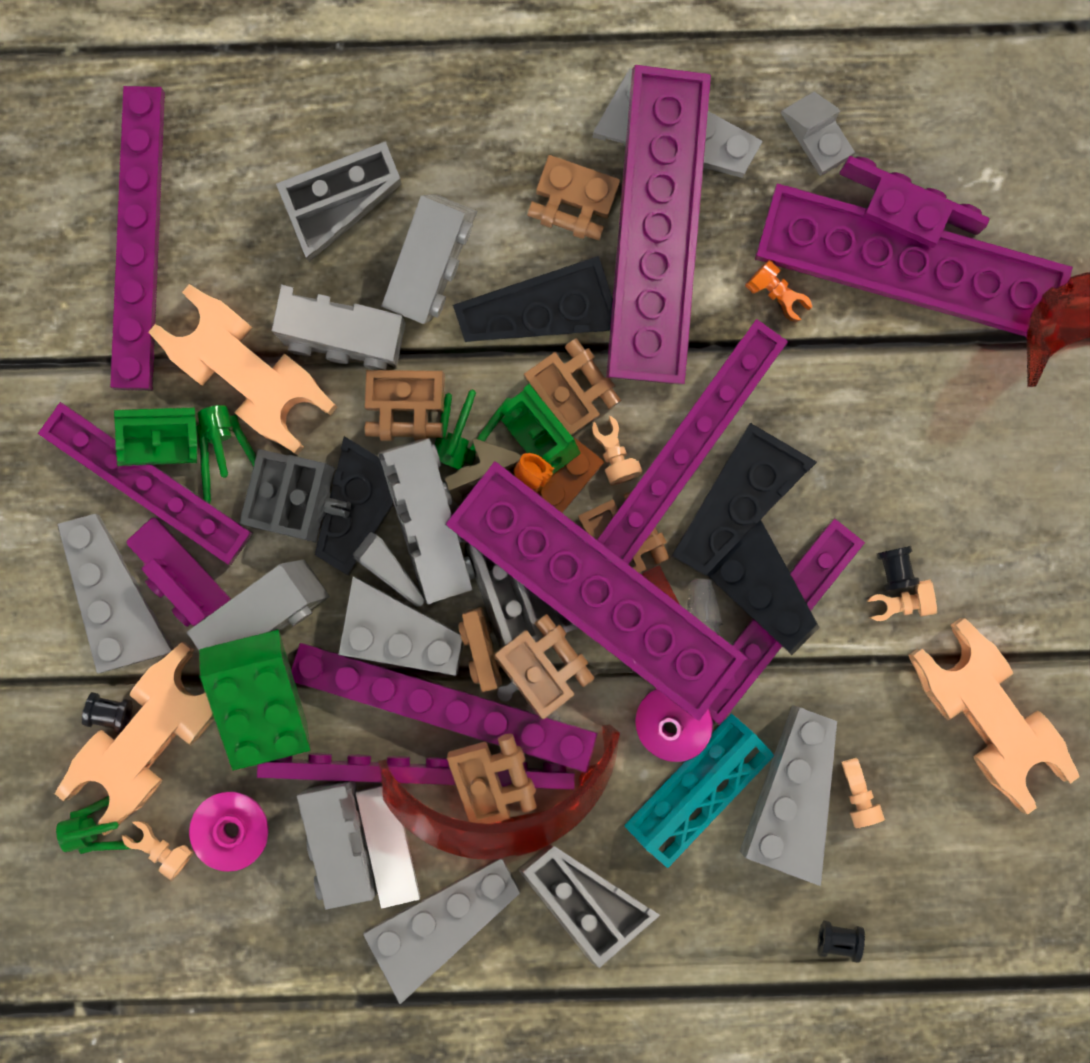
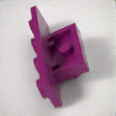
[839,156,990,248]
[126,517,231,627]

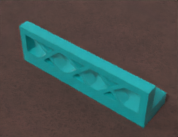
[624,713,775,868]

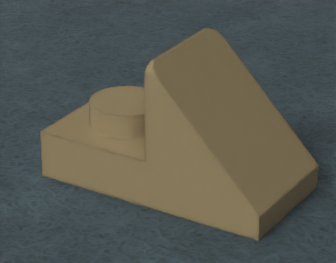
[445,439,521,506]

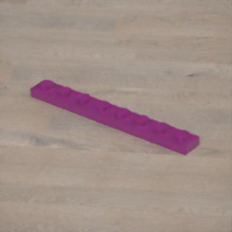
[110,86,165,391]
[597,319,788,564]
[291,643,598,772]
[257,753,575,789]

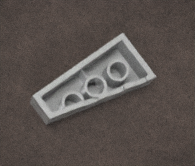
[378,439,475,604]
[740,705,837,886]

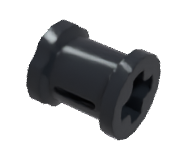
[876,546,920,591]
[82,692,133,734]
[817,920,865,963]

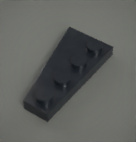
[453,256,613,342]
[671,423,817,576]

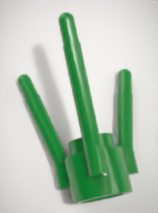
[434,389,511,470]
[196,405,256,503]
[56,795,142,854]

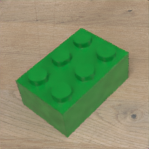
[199,629,311,771]

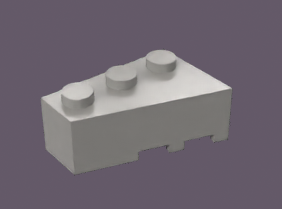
[276,141,401,262]
[381,194,478,324]
[272,284,406,370]
[464,542,578,649]
[187,559,330,650]
[338,577,464,676]
[297,781,377,910]
[518,845,660,968]

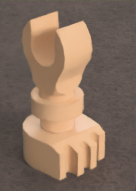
[592,416,643,485]
[866,580,937,621]
[841,758,885,828]
[122,821,194,881]

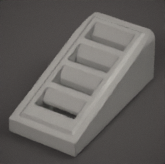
[353,532,425,607]

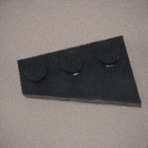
[315,436,394,576]
[707,520,820,655]

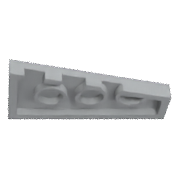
[592,68,762,178]
[58,514,174,674]
[363,856,520,1004]

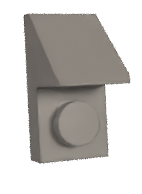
[781,92,855,176]

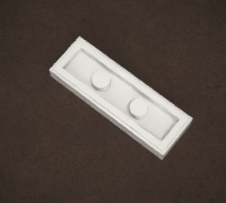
[356,783,420,909]

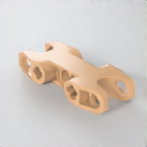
[148,284,338,455]
[908,618,1080,814]
[55,642,215,835]

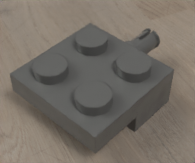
[239,449,351,543]

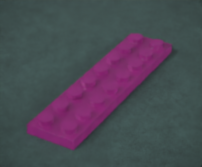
[606,65,711,385]
[755,183,1073,343]
[445,461,747,721]

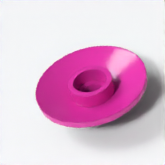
[635,688,713,762]
[189,792,269,872]

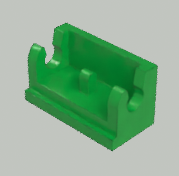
[500,384,581,474]
[114,408,197,466]

